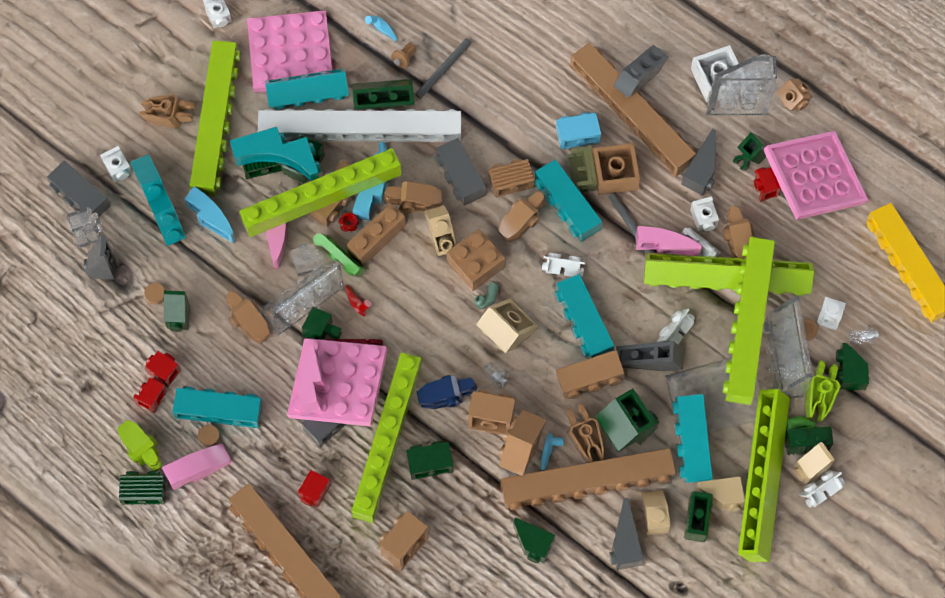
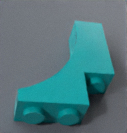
[229,126,322,181]
[130,154,186,246]

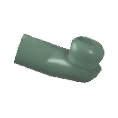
[474,283,499,309]

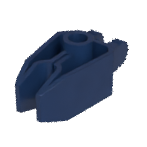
[416,375,477,409]

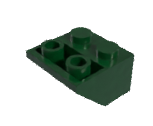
[595,388,657,452]

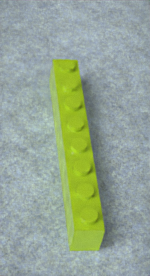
[190,40,241,196]
[239,148,402,238]
[722,237,775,405]
[644,253,814,296]
[351,353,422,523]
[738,389,790,562]

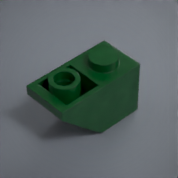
[836,343,869,391]

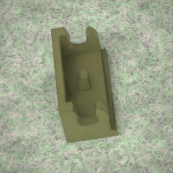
[568,145,597,193]

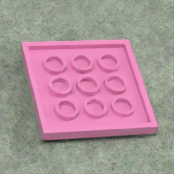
[247,10,332,93]
[764,131,868,220]
[287,339,388,426]

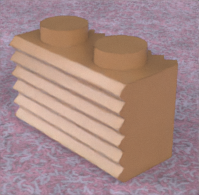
[488,158,535,198]

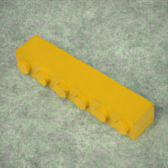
[866,202,945,323]

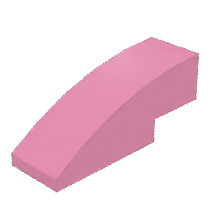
[265,223,288,269]
[636,226,701,256]
[299,344,325,415]
[162,444,232,490]

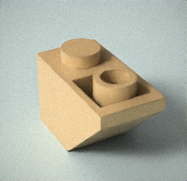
[424,205,456,256]

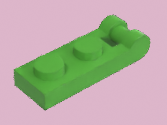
[313,233,366,276]

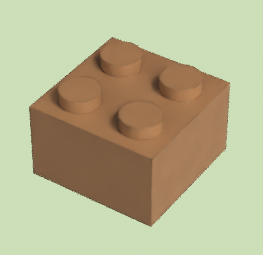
[592,143,640,195]
[447,229,505,291]
[468,390,515,435]
[498,410,546,476]
[379,511,429,571]

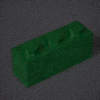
[352,79,415,109]

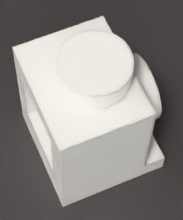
[203,0,232,29]
[100,146,132,183]
[690,196,719,231]
[817,297,846,330]

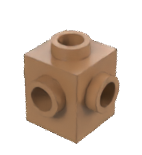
[776,79,813,111]

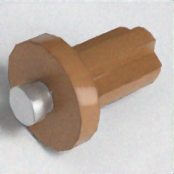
[391,42,417,68]

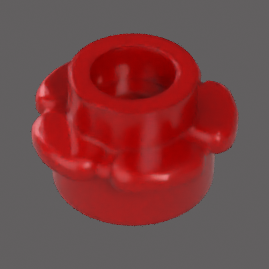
[339,213,359,232]

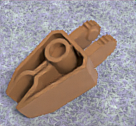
[139,94,196,129]
[383,181,442,212]
[498,191,545,242]
[722,206,754,259]
[226,291,270,344]
[565,403,604,463]

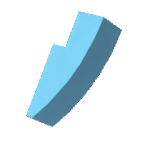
[353,181,388,221]
[185,187,235,243]

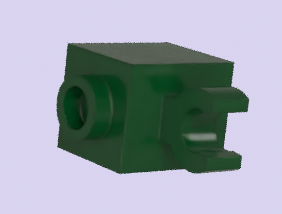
[733,132,768,171]
[302,306,342,340]

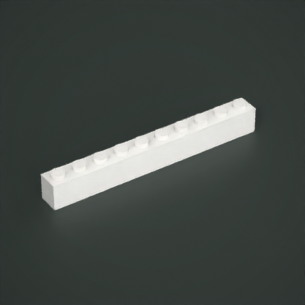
[257,109,461,142]

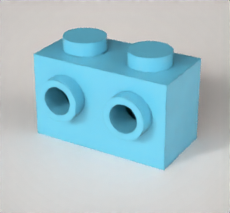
[556,112,601,150]

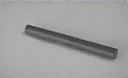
[415,38,471,99]
[609,193,655,253]

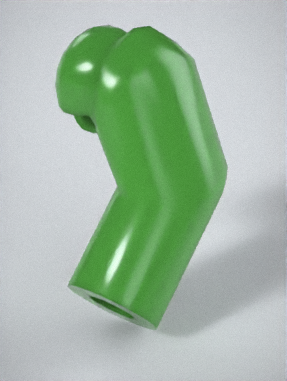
[786,416,817,431]

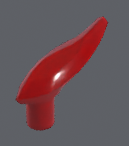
[345,285,371,317]

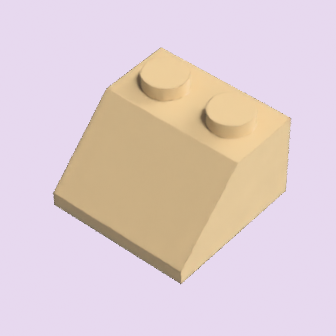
[476,298,539,353]

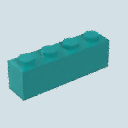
[265,68,349,110]
[534,159,602,242]
[554,274,614,359]
[172,386,263,428]
[672,394,713,483]

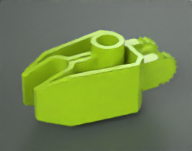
[804,360,841,422]
[117,420,163,471]

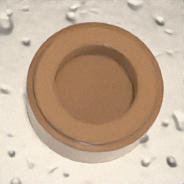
[144,283,165,305]
[796,319,818,341]
[198,425,220,447]

